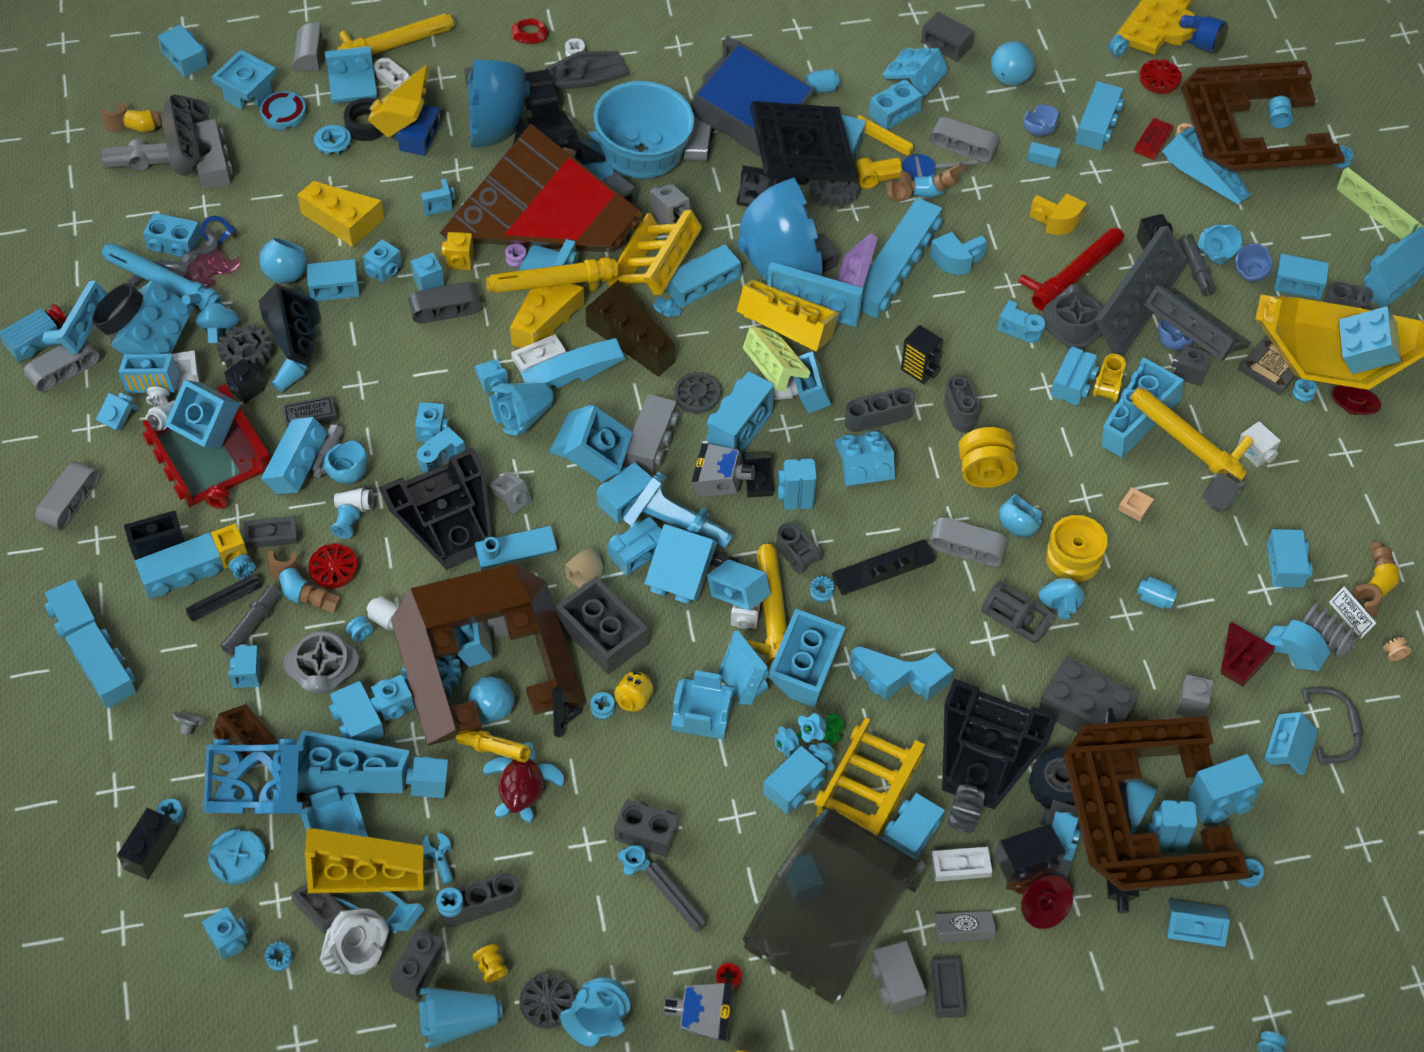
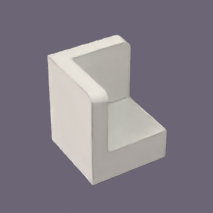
[173,350,201,392]

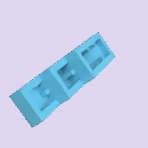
[521,338,626,389]

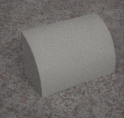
[292,22,323,71]

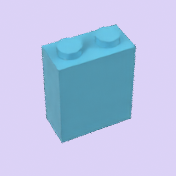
[644,524,718,604]

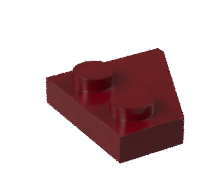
[1221,622,1275,687]

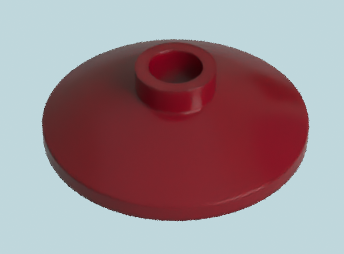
[1331,385,1381,415]
[1021,874,1073,929]

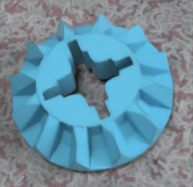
[314,125,351,156]

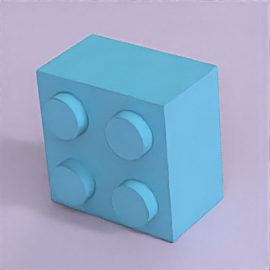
[1339,306,1401,374]
[165,380,240,449]
[563,405,633,482]
[1187,754,1264,825]

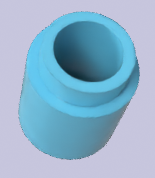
[806,69,840,94]
[1136,576,1178,609]

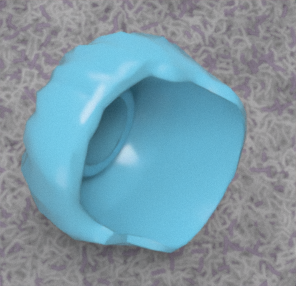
[323,440,368,485]
[999,494,1043,538]
[467,676,515,724]

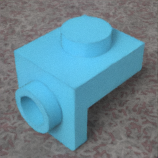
[96,392,140,431]

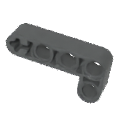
[160,94,210,176]

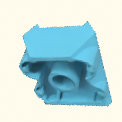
[718,631,768,705]

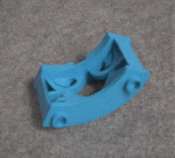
[202,739,304,814]

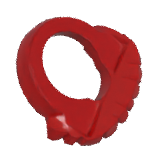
[511,18,548,44]

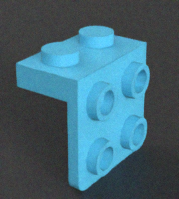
[883,47,949,97]
[518,239,579,271]
[834,431,895,486]

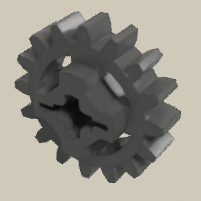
[809,177,860,209]
[217,323,273,370]

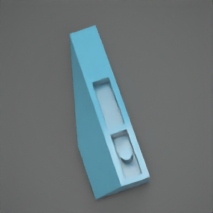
[1363,226,1424,308]

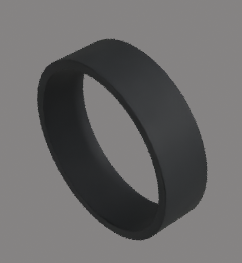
[92,283,143,335]

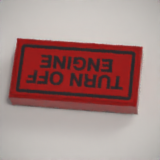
[1134,117,1174,160]

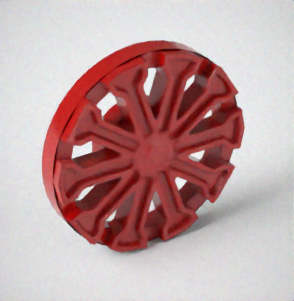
[1139,59,1182,94]
[308,543,358,589]

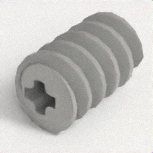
[1302,602,1362,659]

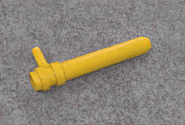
[336,13,454,56]
[486,257,618,294]
[1130,387,1254,480]
[746,544,787,667]

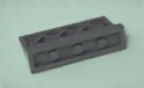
[1144,285,1251,360]

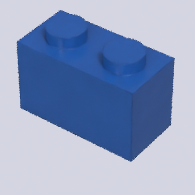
[395,105,441,156]

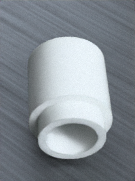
[367,596,399,631]

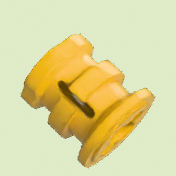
[472,944,509,983]

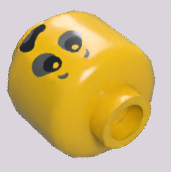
[614,672,654,712]

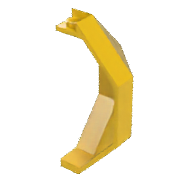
[1255,295,1424,390]

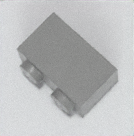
[869,941,927,1014]

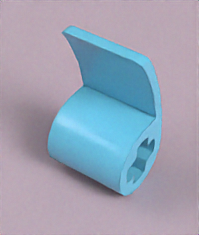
[1126,780,1158,835]

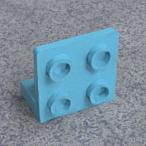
[325,46,377,103]

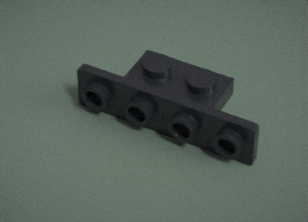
[832,539,936,595]

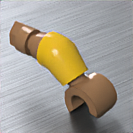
[101,102,163,133]
[1353,542,1400,618]

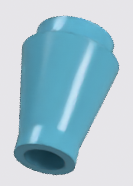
[271,358,307,392]

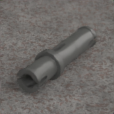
[1179,234,1217,296]
[220,585,282,656]

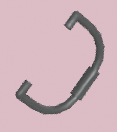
[1302,687,1364,764]

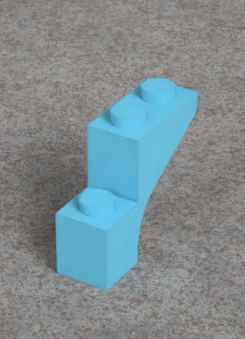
[849,647,953,701]

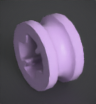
[505,244,526,268]

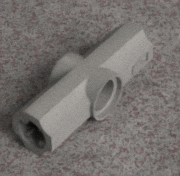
[101,139,170,171]

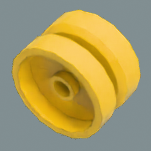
[958,427,1018,488]
[1046,515,1108,582]

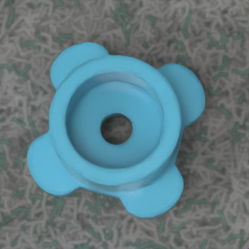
[618,845,650,876]

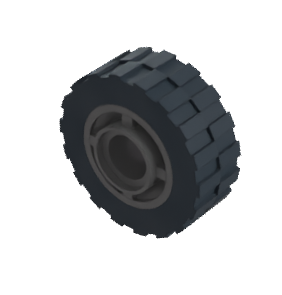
[1029,748,1075,809]

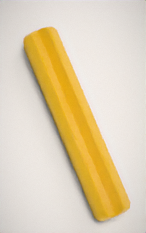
[857,115,914,156]

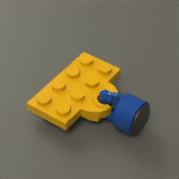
[1115,0,1228,55]

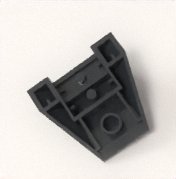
[513,110,605,164]
[379,448,492,570]
[942,679,1058,810]

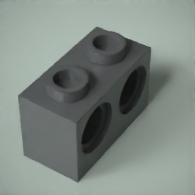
[614,799,679,858]
[389,928,446,1003]

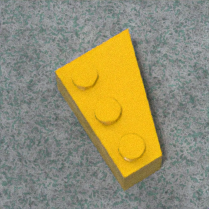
[510,284,585,348]

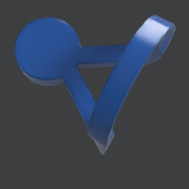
[201,216,237,246]

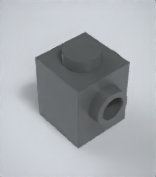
[1171,345,1212,386]

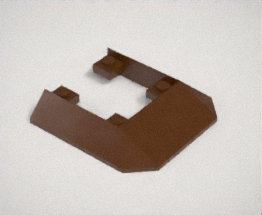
[1181,61,1345,172]
[391,563,585,746]
[1063,716,1250,891]

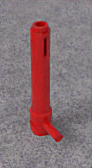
[1018,228,1124,311]

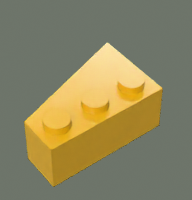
[297,181,385,247]

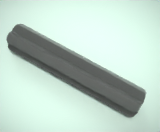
[646,861,707,932]

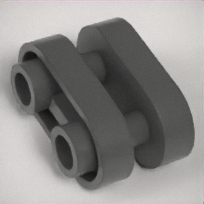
[944,375,980,433]

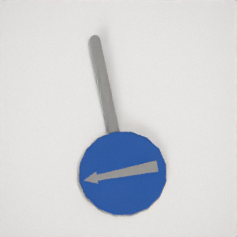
[901,154,979,180]

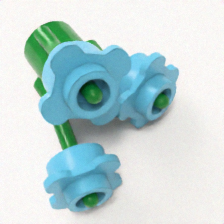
[774,713,845,770]

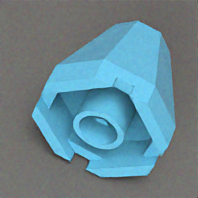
[489,382,554,436]

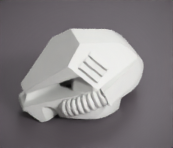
[320,909,389,975]

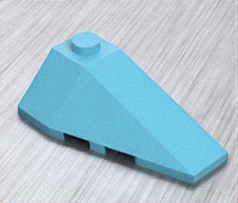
[1162,126,1251,205]

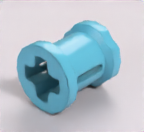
[330,505,360,539]

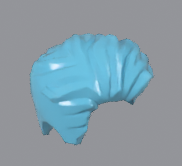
[1197,224,1243,264]

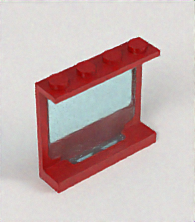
[142,384,270,507]

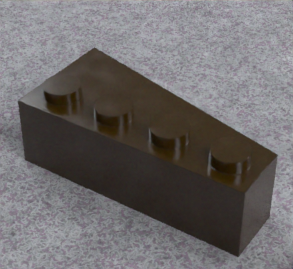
[586,280,675,377]

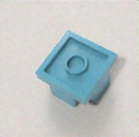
[211,50,277,109]
[671,670,735,740]
[300,787,368,837]

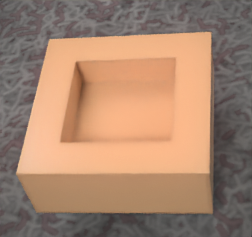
[1118,487,1154,522]

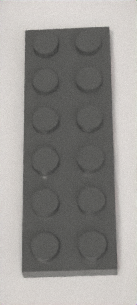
[1094,226,1188,357]

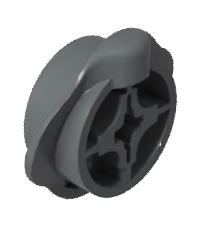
[1042,284,1104,350]

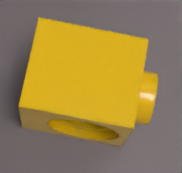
[211,523,248,569]

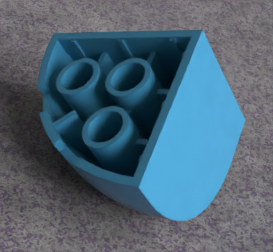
[468,60,529,147]
[737,178,822,276]

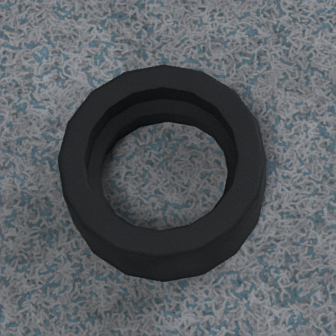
[344,98,383,141]

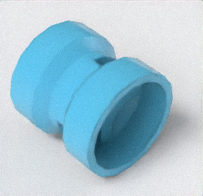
[1268,96,1294,128]

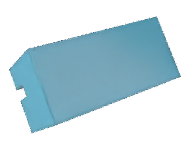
[1027,142,1061,168]

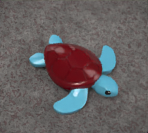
[483,742,564,823]

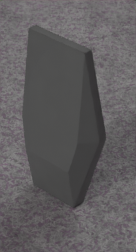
[546,51,629,89]

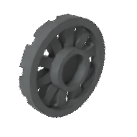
[674,372,721,414]
[520,973,575,1029]

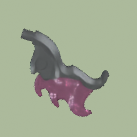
[128,229,239,287]

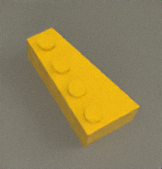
[736,279,840,352]
[305,828,425,893]

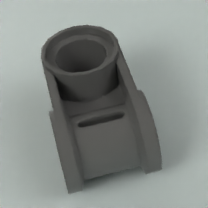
[1324,282,1373,310]
[776,523,822,574]

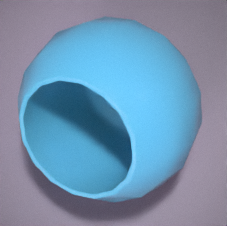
[991,41,1036,86]
[259,238,308,284]

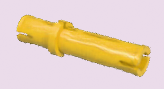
[456,730,531,763]

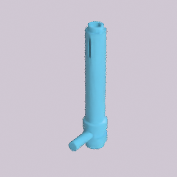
[101,243,222,310]

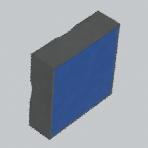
[690,43,815,157]

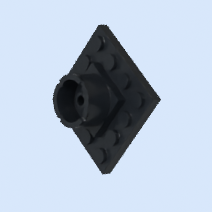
[750,101,857,185]

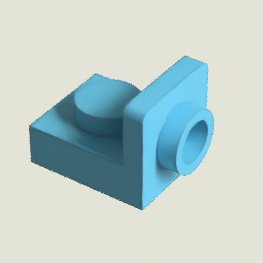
[421,178,455,216]
[475,358,508,394]

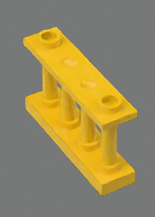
[607,210,702,295]
[814,717,925,845]

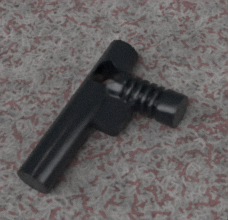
[552,687,581,737]

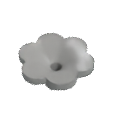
[172,712,206,735]

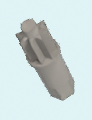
[311,424,343,478]

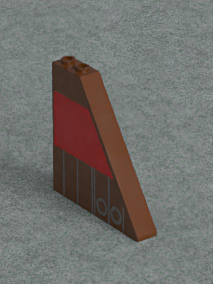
[440,124,642,253]

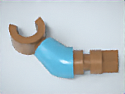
[887,163,967,202]
[268,549,340,613]

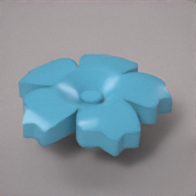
[653,297,682,317]

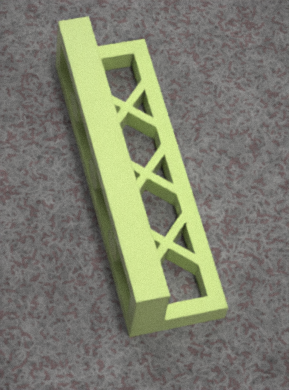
[1337,167,1423,240]
[743,326,810,392]

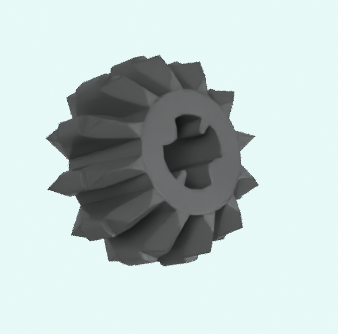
[948,784,985,834]

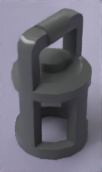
[981,581,1054,643]

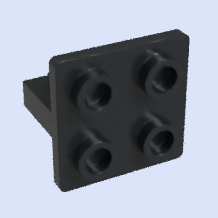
[736,165,788,207]

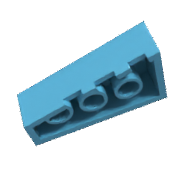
[1102,357,1184,458]
[296,730,410,793]

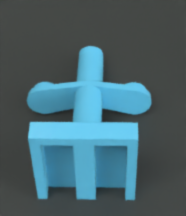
[623,471,733,548]

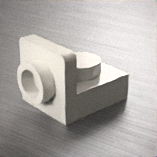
[731,602,761,629]

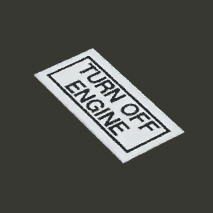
[1329,587,1376,639]

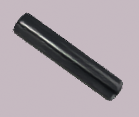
[186,574,261,621]

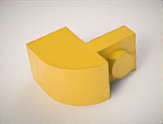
[1029,193,1087,235]

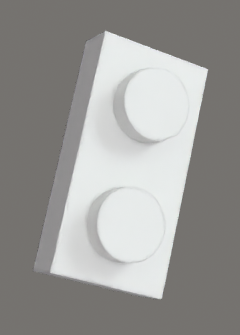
[511,334,566,373]
[931,847,992,882]

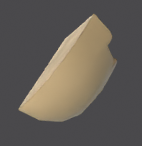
[565,548,604,589]

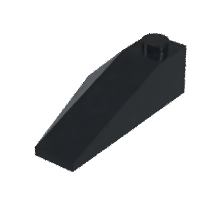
[259,283,319,367]

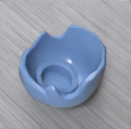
[1023,105,1060,137]
[1235,243,1273,282]
[1158,319,1194,350]

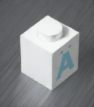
[1237,421,1281,468]

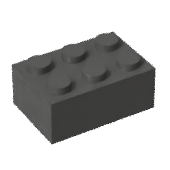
[555,576,649,675]
[1038,656,1139,733]

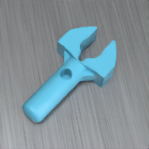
[422,832,453,884]

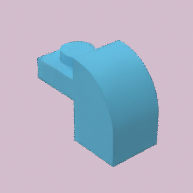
[930,232,987,275]
[1264,620,1331,671]

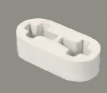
[374,58,409,90]

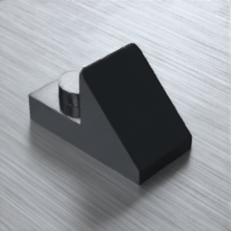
[743,452,773,498]

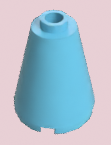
[419,987,502,1049]

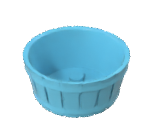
[594,81,694,179]

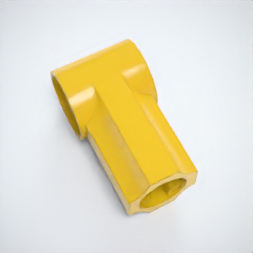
[854,158,902,189]

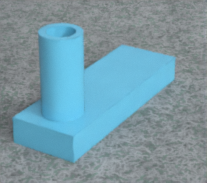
[43,281,108,354]
[475,526,557,570]

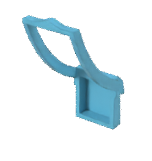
[329,891,425,933]

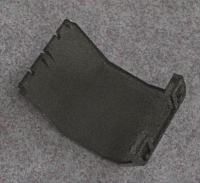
[743,809,926,1004]

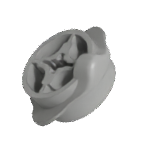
[284,630,359,694]

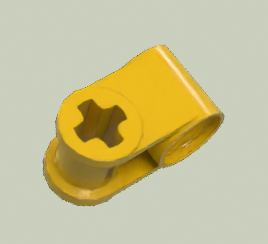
[1092,354,1126,403]

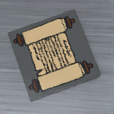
[1238,335,1296,395]

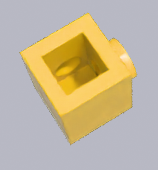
[442,232,474,270]

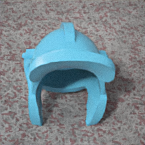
[559,977,631,1047]

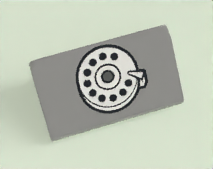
[934,911,996,943]

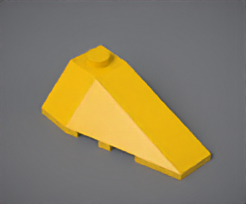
[368,65,430,137]

